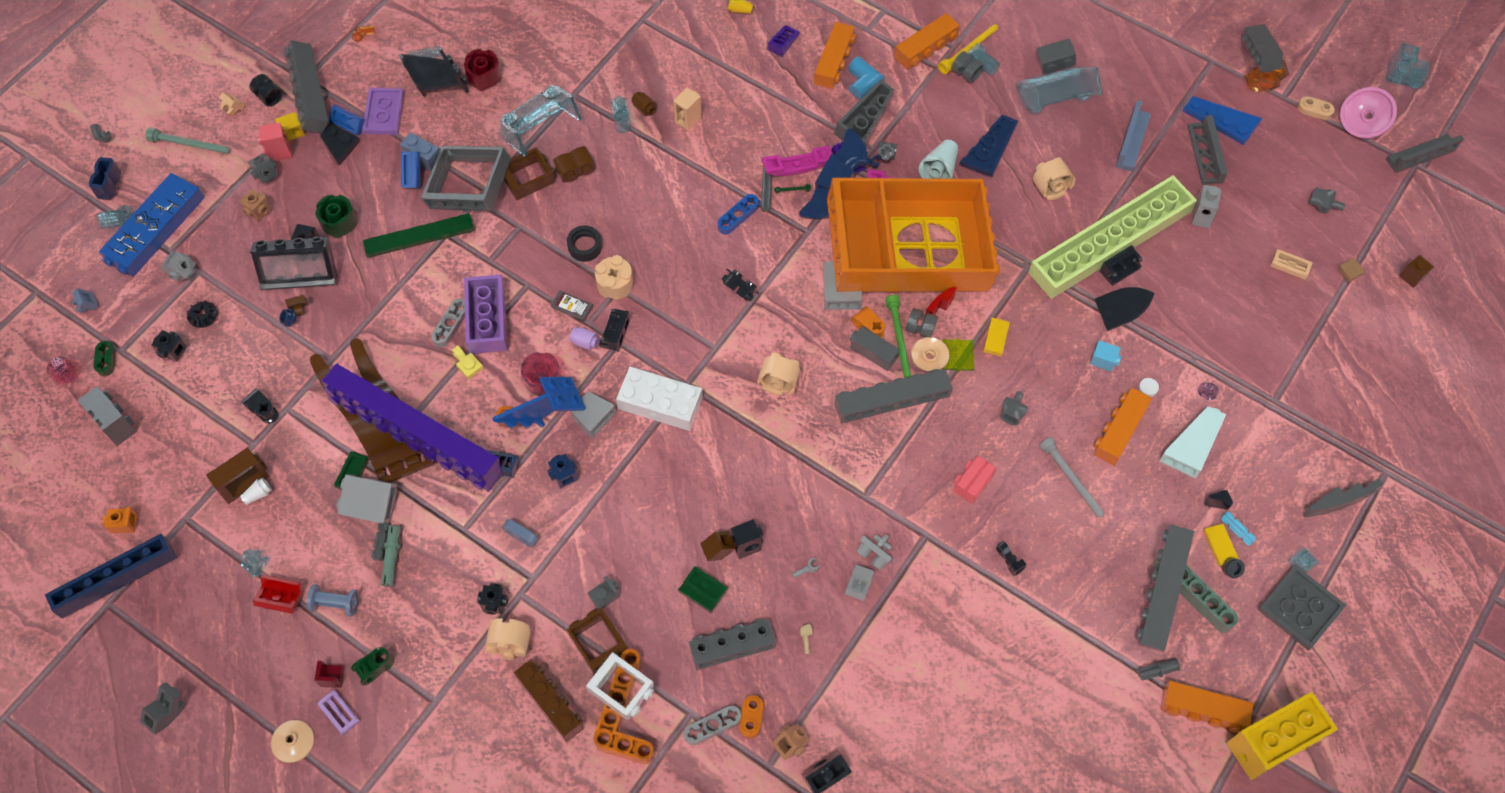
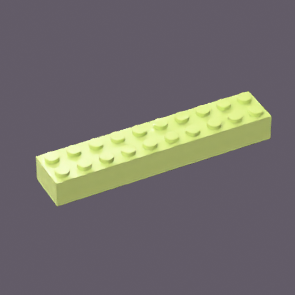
[1028,175,1197,299]

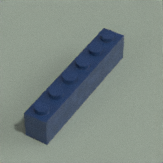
[45,533,177,619]

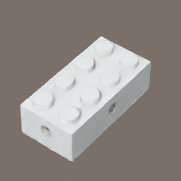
[616,367,703,431]

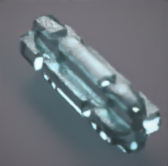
[408,46,442,58]

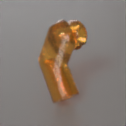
[352,25,375,42]

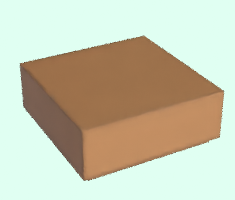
[1337,258,1365,282]

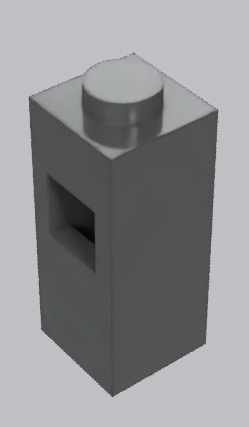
[850,326,900,371]

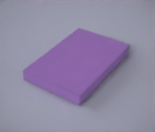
[362,88,405,135]

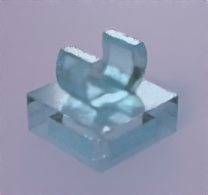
[1288,547,1319,573]
[241,548,268,577]

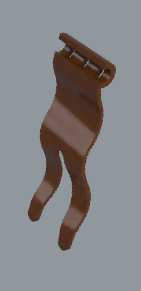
[310,338,434,483]

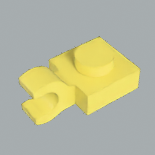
[452,345,484,380]

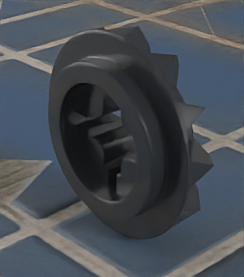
[186,300,217,328]

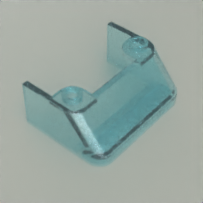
[1016,66,1103,113]
[500,85,582,156]

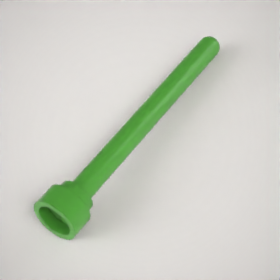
[885,295,911,378]

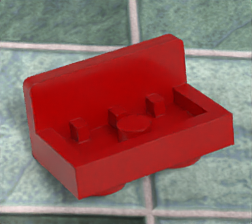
[253,575,303,614]

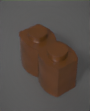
[553,146,595,183]

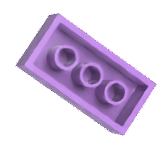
[464,274,507,354]

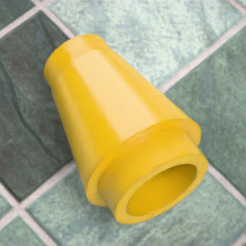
[728,0,753,14]

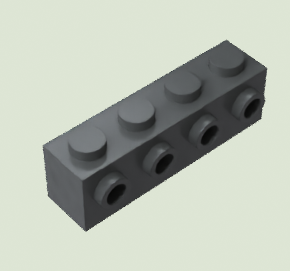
[1241,24,1283,72]
[689,619,776,670]

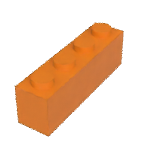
[894,13,960,70]
[814,21,857,89]
[1094,388,1153,466]
[1160,681,1254,733]

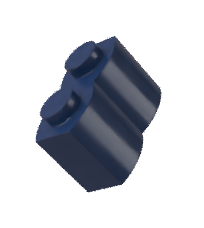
[89,157,121,200]

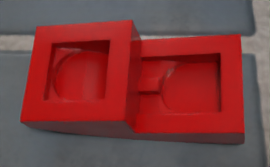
[925,286,957,315]

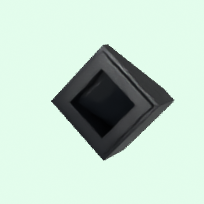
[1204,490,1233,510]

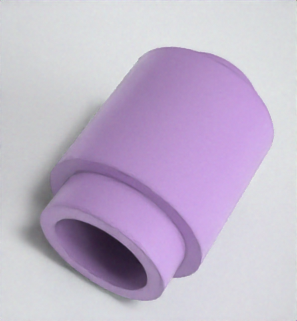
[569,327,599,351]

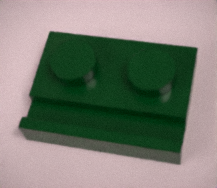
[678,566,728,614]

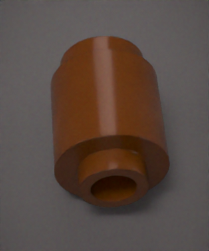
[631,91,657,116]

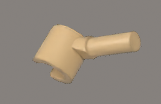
[800,624,813,655]

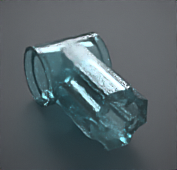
[967,43,1000,75]
[611,96,631,133]
[97,205,134,229]

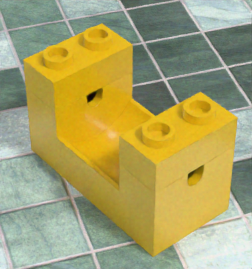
[1226,691,1338,781]

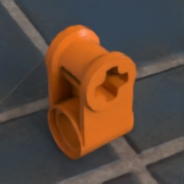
[851,306,885,339]

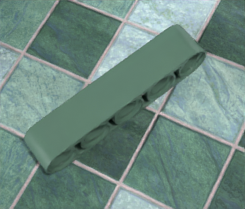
[1154,558,1238,633]

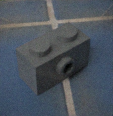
[1036,38,1076,74]

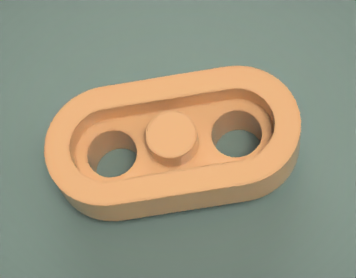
[1297,97,1334,120]

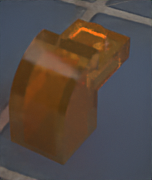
[1244,60,1290,92]

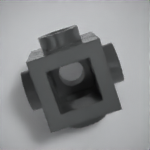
[248,153,278,183]

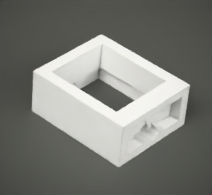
[586,652,654,721]

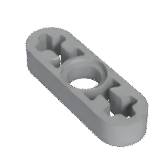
[431,299,465,348]
[684,706,741,745]

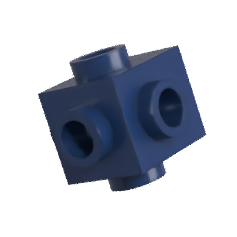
[547,453,578,489]

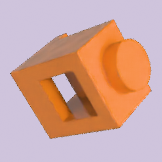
[102,507,138,533]

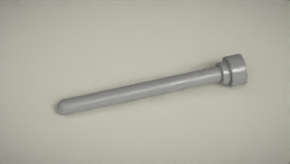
[1039,437,1104,518]

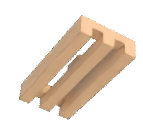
[1270,249,1313,280]

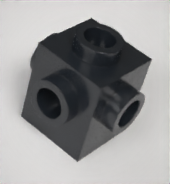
[151,330,187,362]
[477,583,509,615]

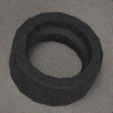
[566,225,602,262]

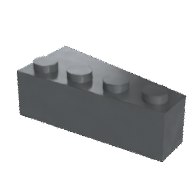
[834,79,894,146]

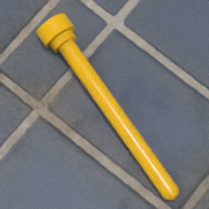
[938,24,998,75]

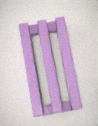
[317,690,360,736]

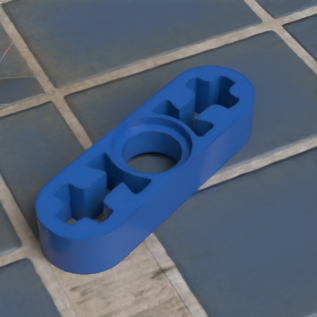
[718,194,759,234]

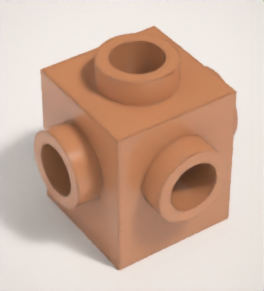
[239,189,271,222]
[772,724,811,760]

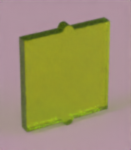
[942,338,974,372]

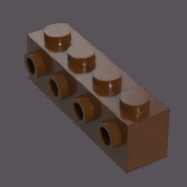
[514,659,583,743]

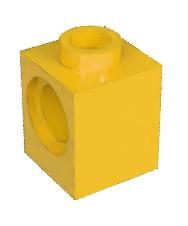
[275,112,305,141]

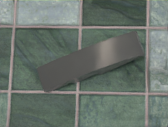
[1303,478,1384,518]

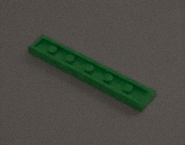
[363,213,474,258]

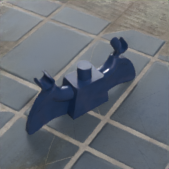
[799,128,881,220]

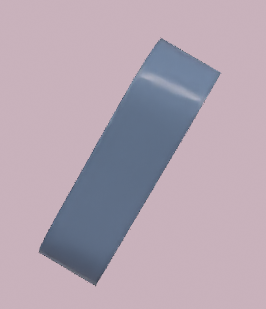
[502,519,538,548]

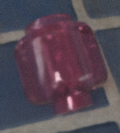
[46,356,77,385]

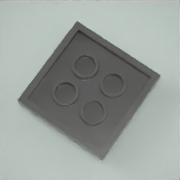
[1258,565,1346,651]

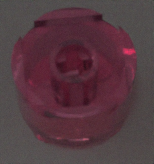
[521,352,562,397]

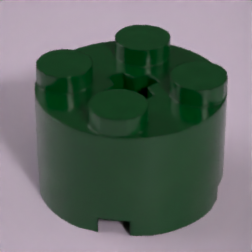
[315,194,357,238]

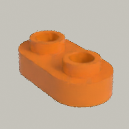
[739,695,764,739]

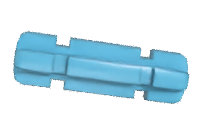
[1221,511,1257,546]

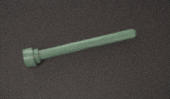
[146,127,230,154]

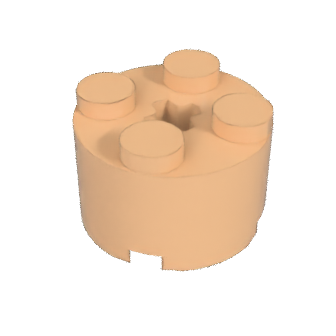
[1033,157,1075,200]
[595,255,633,300]
[757,353,800,395]
[485,619,531,660]

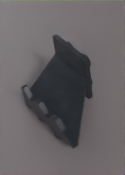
[399,50,469,97]

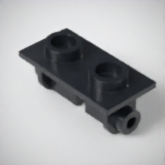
[722,268,759,301]

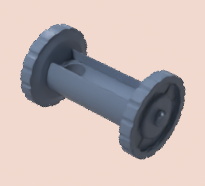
[307,584,359,617]

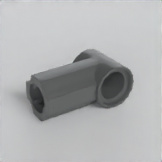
[877,141,897,160]

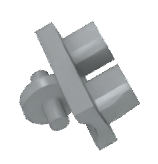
[857,534,894,570]

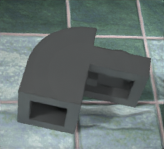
[140,682,185,735]

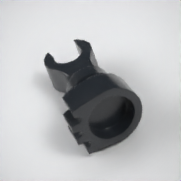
[996,541,1027,576]

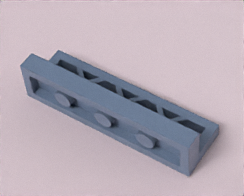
[1116,100,1151,172]

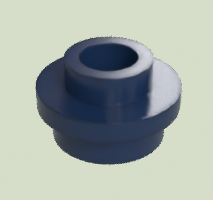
[279,308,297,327]

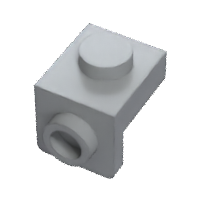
[845,565,874,601]

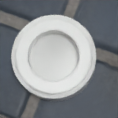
[1138,378,1159,397]

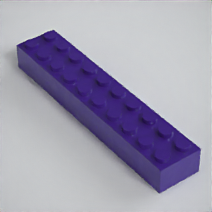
[322,363,503,492]

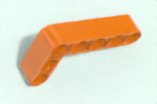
[593,649,654,764]

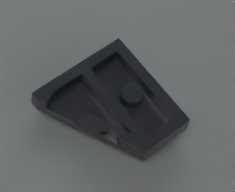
[320,123,360,165]

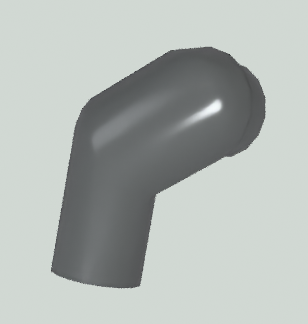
[90,124,112,143]

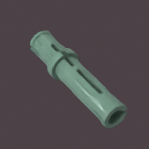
[380,525,401,587]

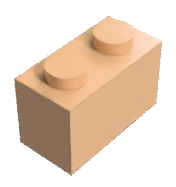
[673,88,701,131]

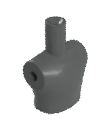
[1309,187,1346,213]
[1000,391,1028,425]

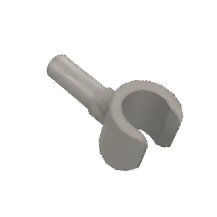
[792,558,820,578]

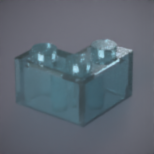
[1386,43,1430,89]

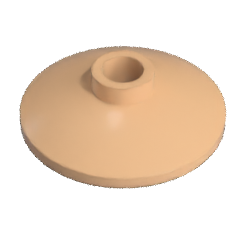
[911,337,949,372]
[271,720,314,763]

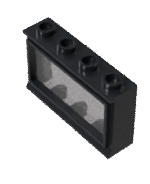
[250,236,337,290]

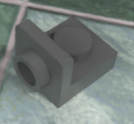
[588,576,620,609]

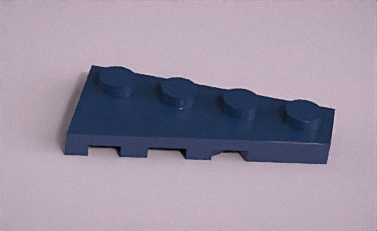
[959,115,1018,177]

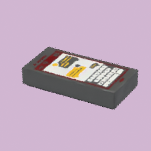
[551,290,593,322]

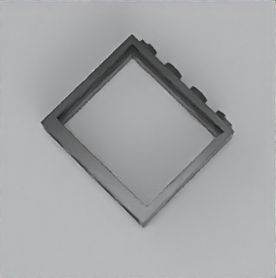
[421,146,511,211]

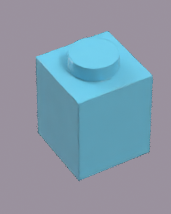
[1090,340,1122,372]

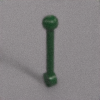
[774,184,811,193]

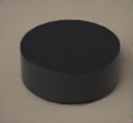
[1223,557,1245,579]

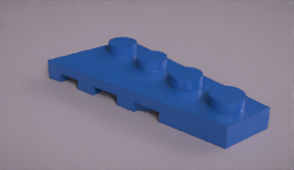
[1183,96,1262,145]

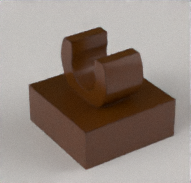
[285,295,309,316]

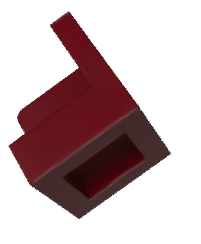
[314,660,344,688]

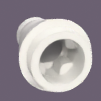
[240,478,272,505]

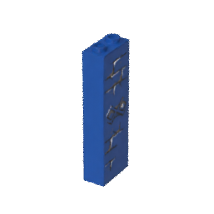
[98,173,205,277]

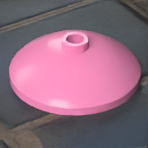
[1340,87,1397,139]

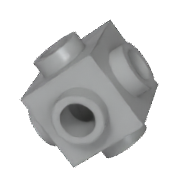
[161,251,196,281]

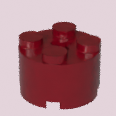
[464,49,501,91]

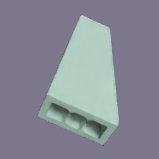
[1159,406,1226,479]

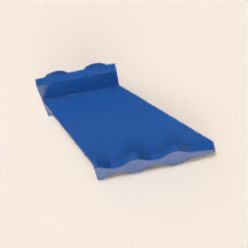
[493,377,586,428]

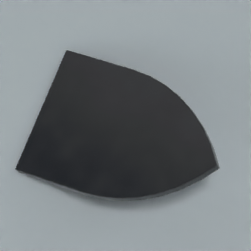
[1095,287,1155,331]

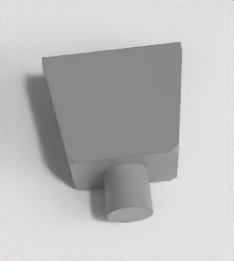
[1191,185,1222,229]
[570,392,616,439]

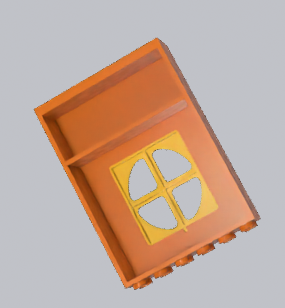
[827,178,1000,292]

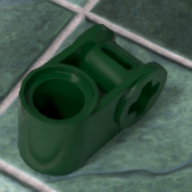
[351,647,394,686]

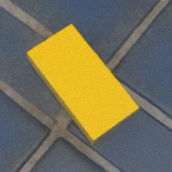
[983,318,1010,357]
[1203,524,1239,567]

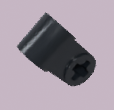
[241,388,279,424]

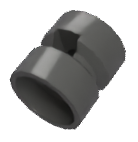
[951,51,984,83]
[905,308,938,338]

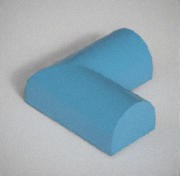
[848,56,885,99]

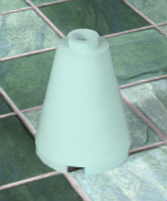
[918,140,958,179]

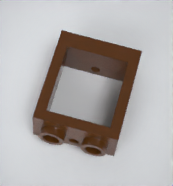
[503,147,555,201]
[206,447,269,504]
[566,607,628,675]

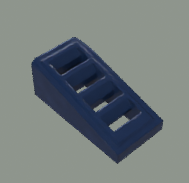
[487,450,520,478]

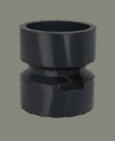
[249,74,283,107]

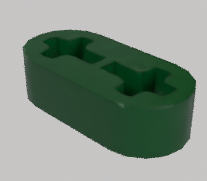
[93,341,116,377]

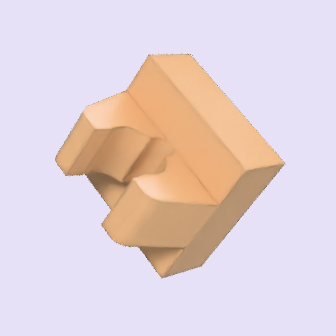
[219,92,245,115]

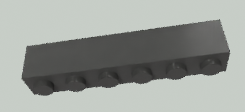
[284,40,328,133]
[834,369,953,424]
[1137,525,1195,652]

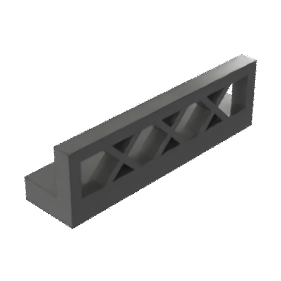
[1187,115,1228,185]
[1386,134,1464,173]

